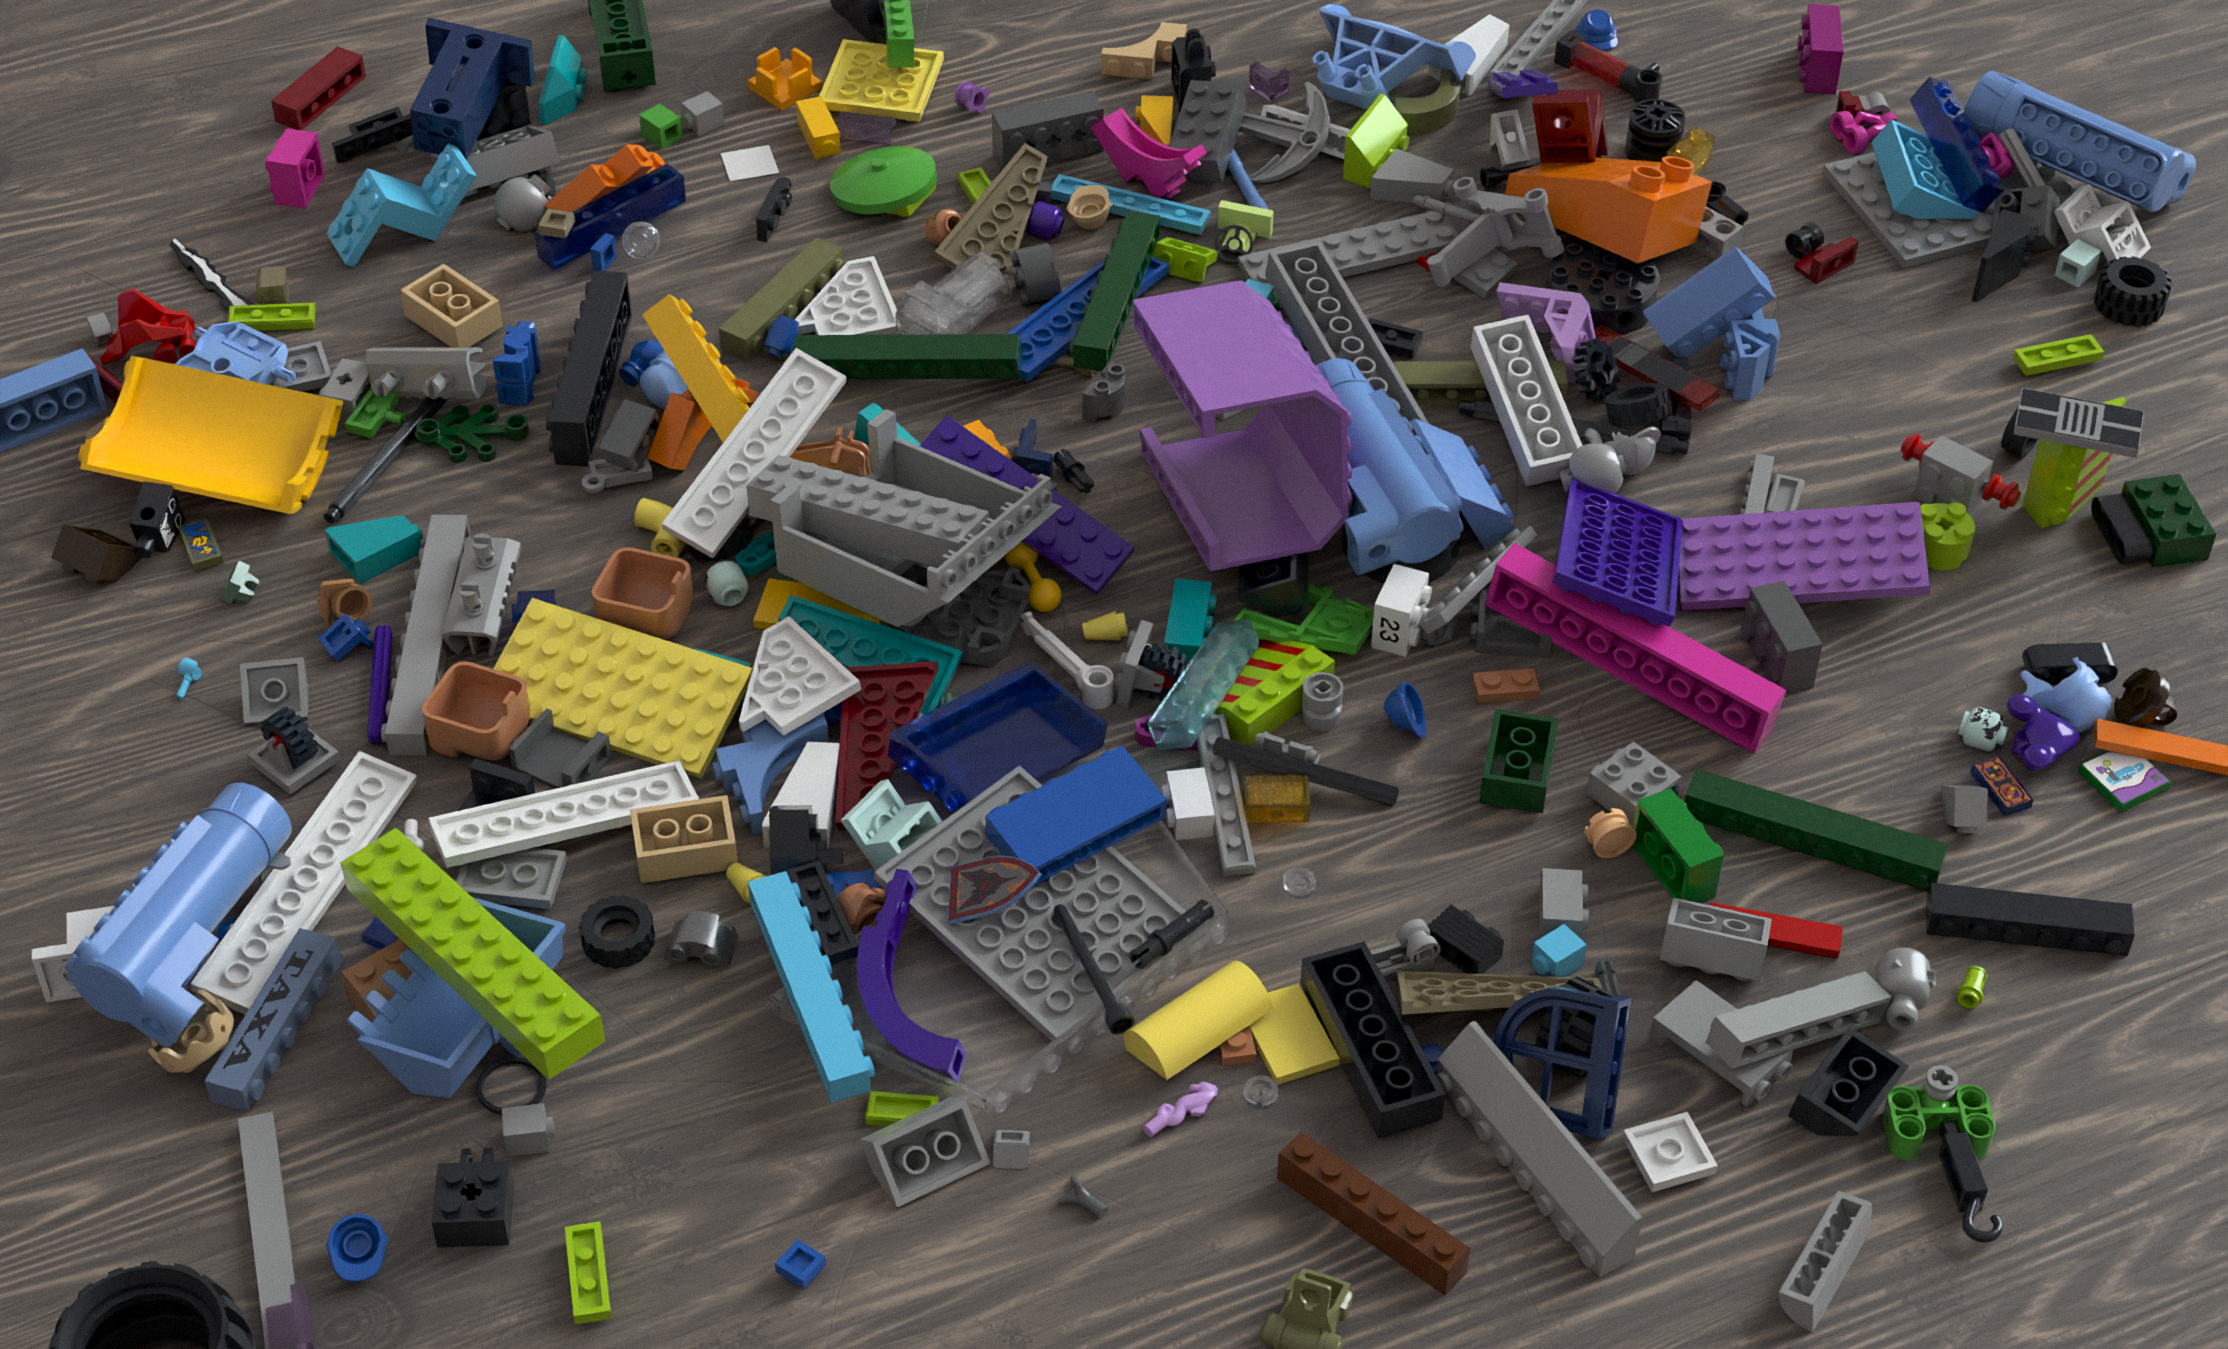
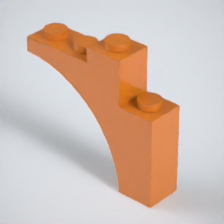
[545,144,669,225]
[647,364,758,471]

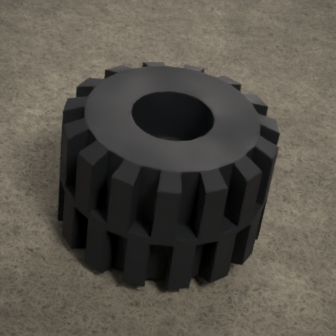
[1535,976,1615,1079]

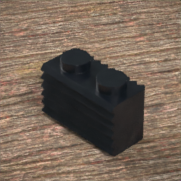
[1428,904,1504,974]

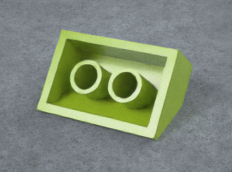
[1343,94,1409,188]

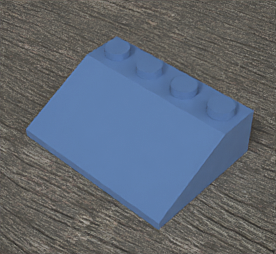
[1410,419,1515,549]

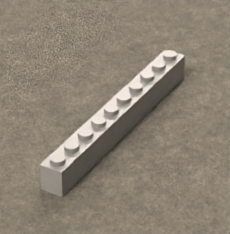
[381,515,471,756]

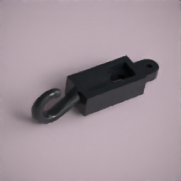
[1939,1120,2003,1243]

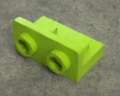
[1153,237,1218,283]

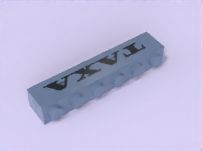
[205,928,342,1112]

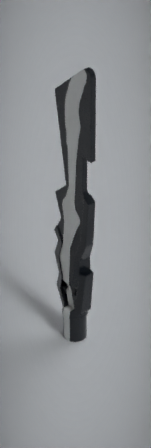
[170,239,256,311]

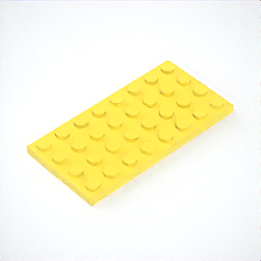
[493,598,753,779]

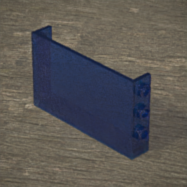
[887,661,1108,813]

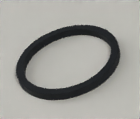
[476,1057,547,1115]

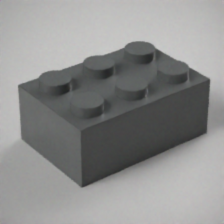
[1741,581,1823,694]

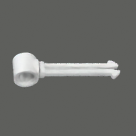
[1020,611,1114,709]

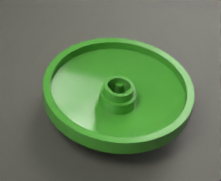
[830,146,938,214]

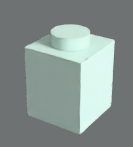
[2055,239,2101,288]

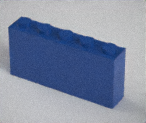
[985,745,1167,889]

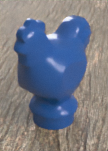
[619,340,664,386]

